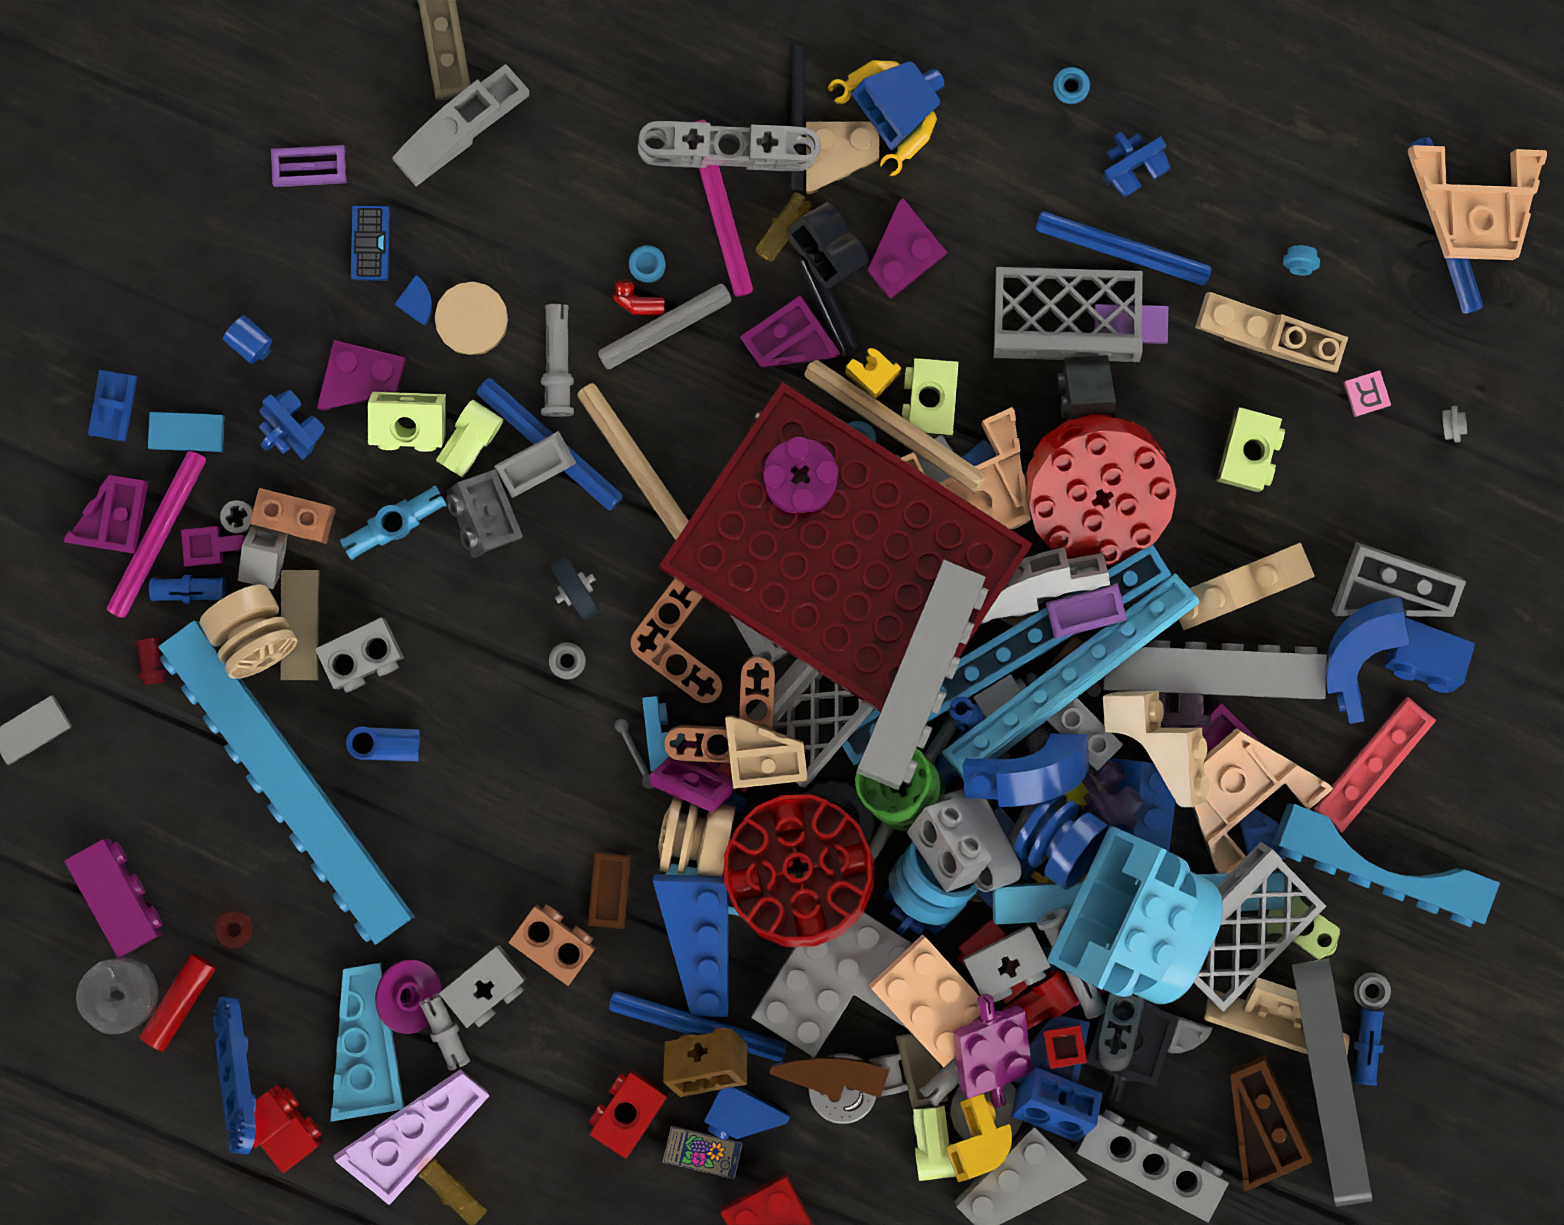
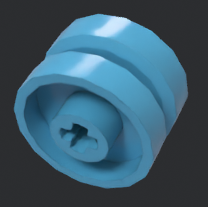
[889,841,978,925]

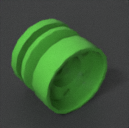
[855,748,946,832]

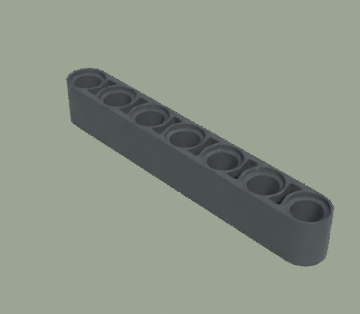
[1292,958,1373,1207]

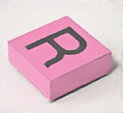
[1343,370,1391,417]

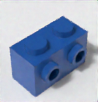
[1384,618,1475,693]

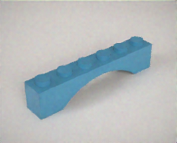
[1272,803,1500,927]

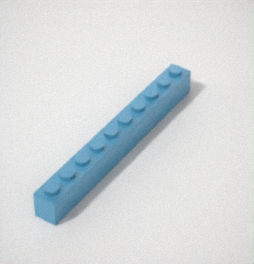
[842,544,1171,767]
[158,621,415,945]

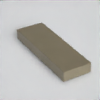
[418,0,471,101]
[281,570,319,680]

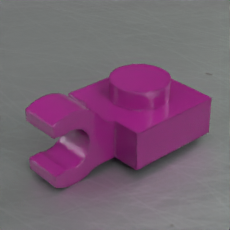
[181,526,246,567]

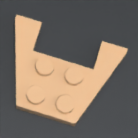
[1408,145,1547,260]
[901,407,1031,530]
[1192,728,1333,873]

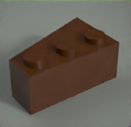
[1230,1054,1312,1192]

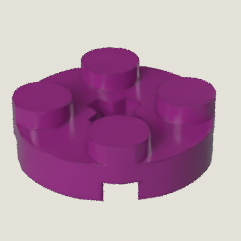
[763,437,838,514]

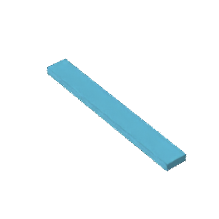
[942,573,1200,779]
[993,870,1284,924]

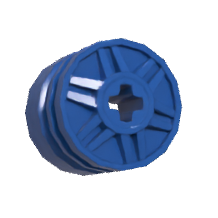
[1013,795,1109,890]

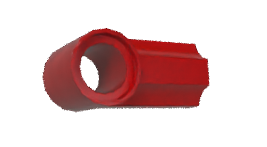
[1000,969,1079,1030]

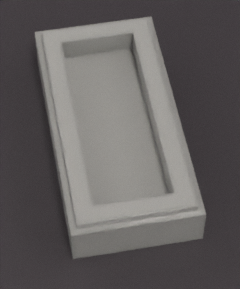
[495,431,576,498]
[0,696,72,765]

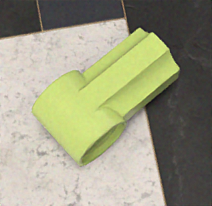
[436,400,504,478]
[913,1105,956,1181]

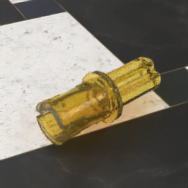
[755,192,813,262]

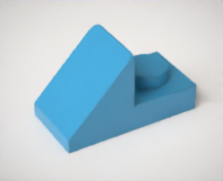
[642,696,685,771]

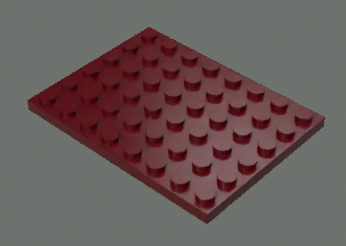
[659,382,1032,713]

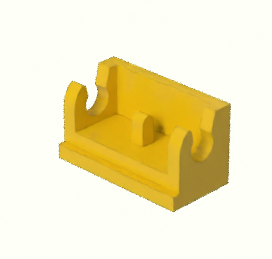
[845,348,901,399]

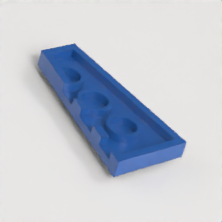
[653,874,729,1017]

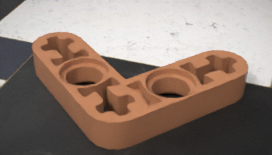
[631,579,722,703]
[664,655,775,763]

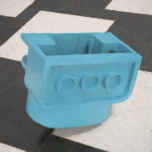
[1047,825,1223,1004]

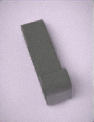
[1098,993,1145,1071]

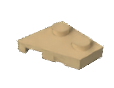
[806,122,879,194]
[725,715,808,789]

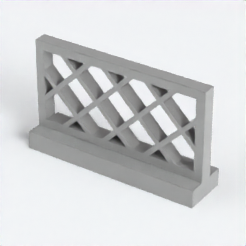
[993,267,1143,362]
[748,659,874,788]
[1194,842,1326,1012]

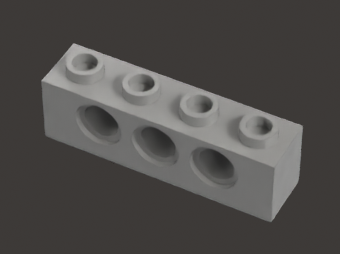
[1074,1109,1229,1223]

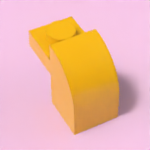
[946,1093,1012,1182]

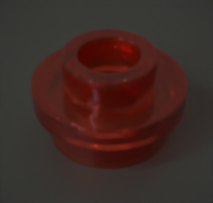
[215,911,253,948]

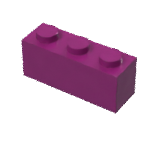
[64,838,163,958]

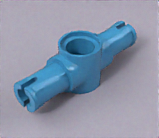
[340,485,447,560]

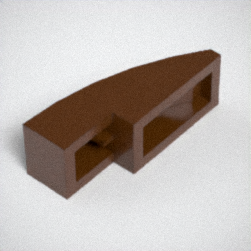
[769,1056,890,1099]

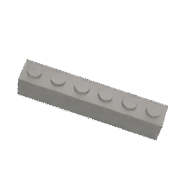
[856,560,989,790]
[1101,640,1327,699]

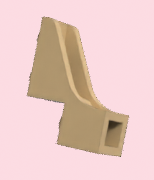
[1179,543,1315,630]
[1103,691,1209,807]

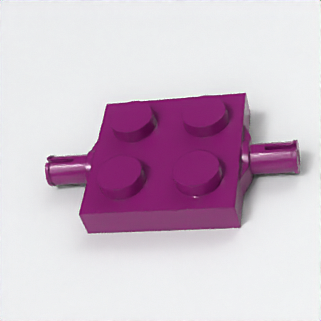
[952,994,1032,1108]

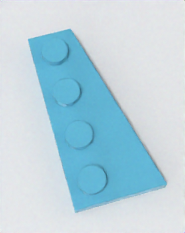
[330,963,405,1122]

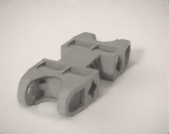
[638,121,821,171]

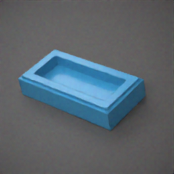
[148,412,225,452]

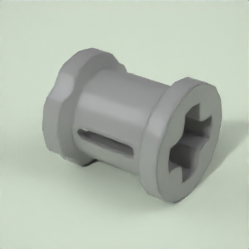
[868,1053,908,1096]

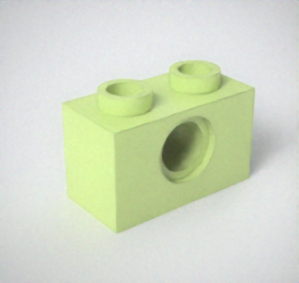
[902,358,959,438]
[368,391,446,451]
[1216,407,1285,492]

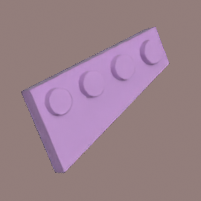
[333,1069,489,1205]

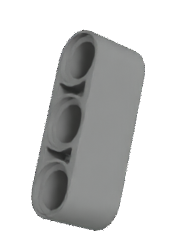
[937,788,1021,892]

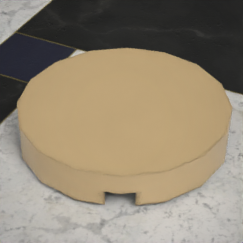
[435,282,508,355]

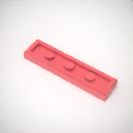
[1312,697,1436,833]

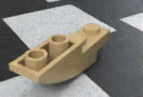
[1195,292,1348,373]

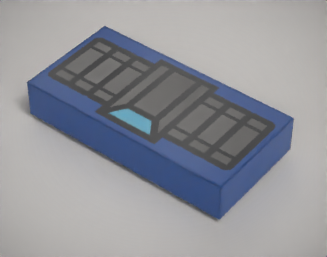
[351,206,390,281]

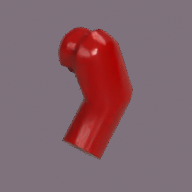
[612,280,664,315]

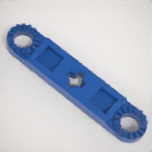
[213,997,256,1154]

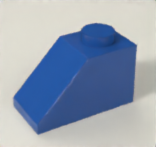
[704,1086,790,1140]

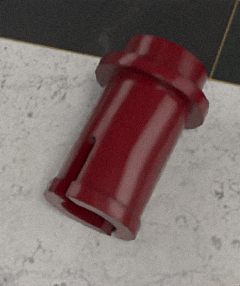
[135,638,167,685]

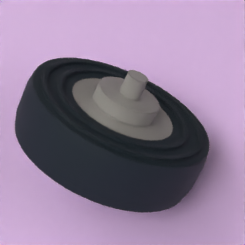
[550,557,600,621]

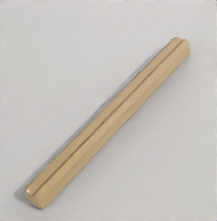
[804,360,985,491]
[577,383,689,540]

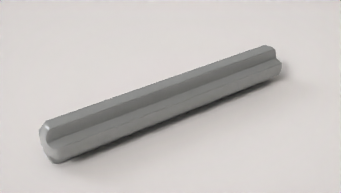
[598,284,732,369]

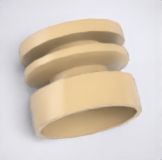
[199,584,298,679]
[658,796,736,877]

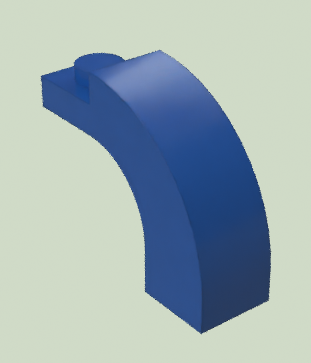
[1326,597,1410,724]
[962,733,1089,807]

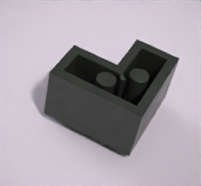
[1057,355,1116,421]

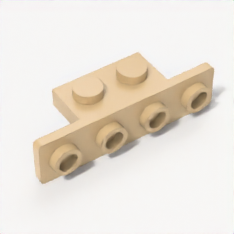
[1204,977,1350,1055]

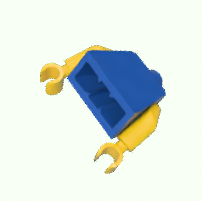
[828,60,944,176]

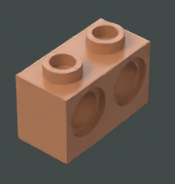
[250,488,336,544]
[508,904,596,986]

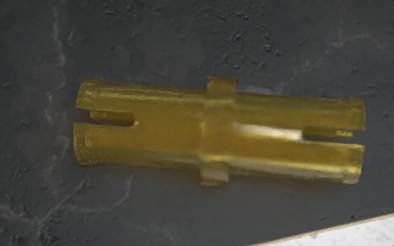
[418,1159,487,1225]

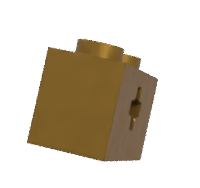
[663,1028,747,1097]

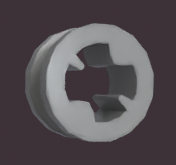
[220,500,253,534]

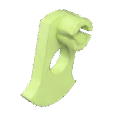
[1266,889,1340,960]

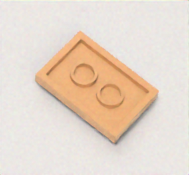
[868,935,979,1067]

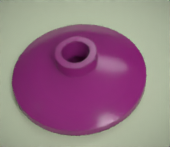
[375,960,442,1034]

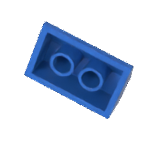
[1095,758,1175,852]

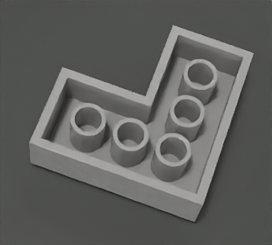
[752,912,913,1057]

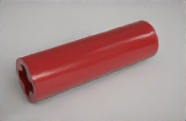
[139,953,216,1052]

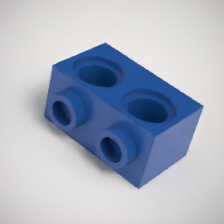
[1011,1067,1102,1143]

